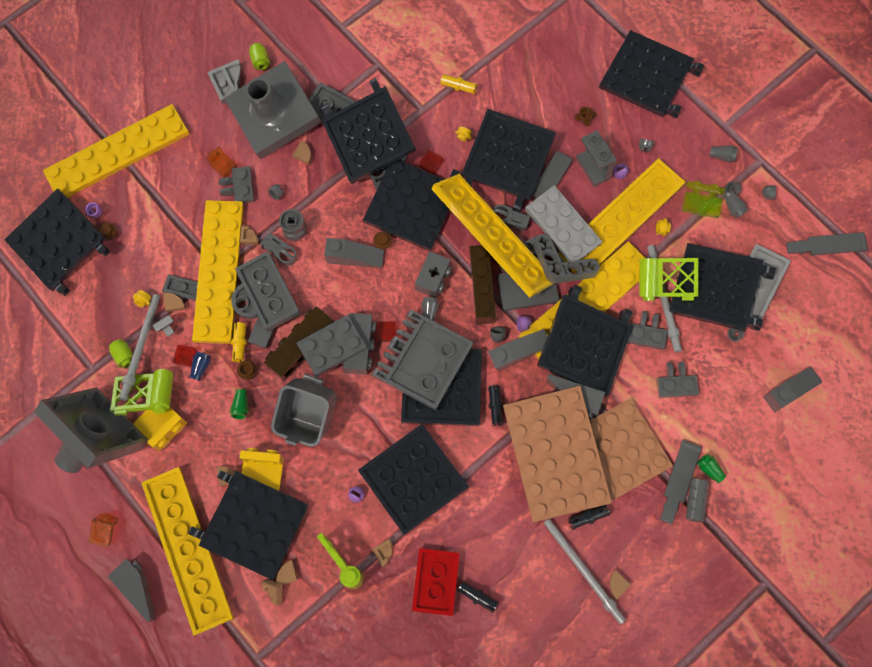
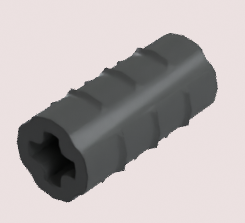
[686,479,709,523]

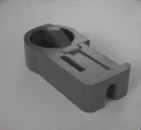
[493,204,530,231]
[260,233,297,266]

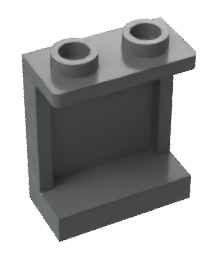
[576,130,617,187]

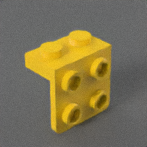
[133,407,187,452]
[239,448,284,491]

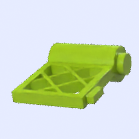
[639,258,698,301]
[110,369,173,416]
[317,533,364,589]

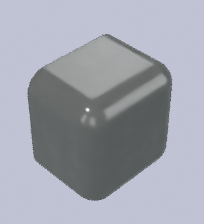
[271,378,337,447]

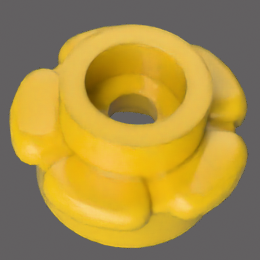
[455,127,472,142]
[656,218,671,237]
[133,290,151,307]

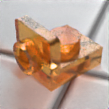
[206,146,238,178]
[88,513,119,547]

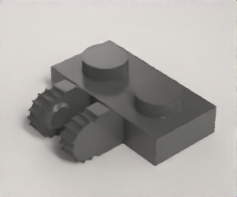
[218,166,254,203]
[627,311,667,350]
[656,361,699,398]

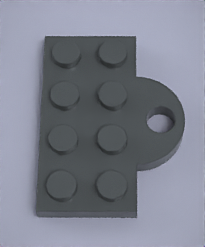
[231,251,301,332]

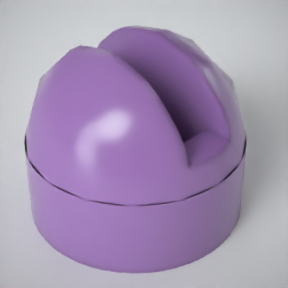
[613,163,628,179]
[85,202,102,218]
[517,316,532,331]
[348,486,364,503]

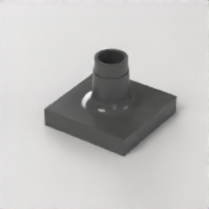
[224,61,322,159]
[34,387,149,473]

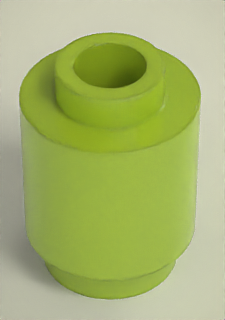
[249,43,270,70]
[109,339,133,369]

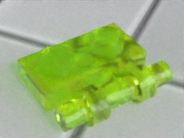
[682,180,724,218]

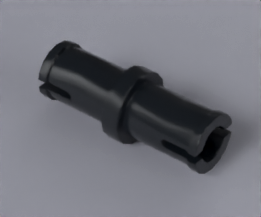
[488,385,504,426]
[568,505,610,530]
[457,580,499,613]

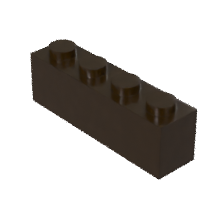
[469,245,496,325]
[264,306,334,381]

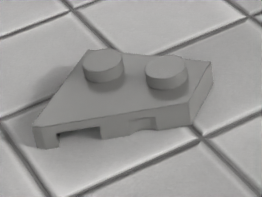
[207,59,241,104]

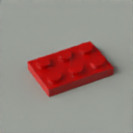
[412,548,460,616]

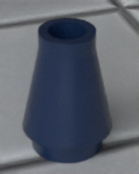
[189,351,212,381]

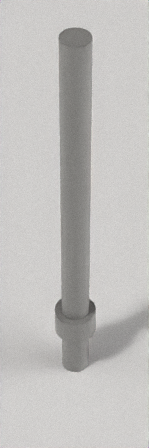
[647,245,682,353]
[119,294,160,401]
[544,518,626,625]

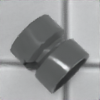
[279,209,307,241]

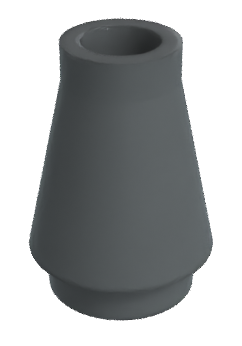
[710,145,738,163]
[723,190,748,219]
[420,297,439,321]

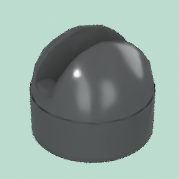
[639,138,654,153]
[725,181,742,195]
[268,184,284,200]
[762,185,776,200]
[490,327,506,343]
[727,328,745,342]

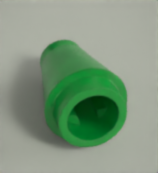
[229,389,249,420]
[697,453,726,484]

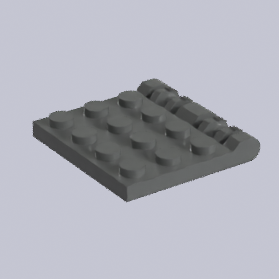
[371,310,474,411]

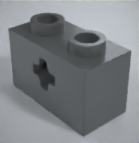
[415,251,452,298]

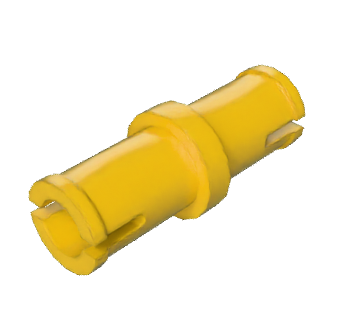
[440,74,477,95]
[231,322,247,363]

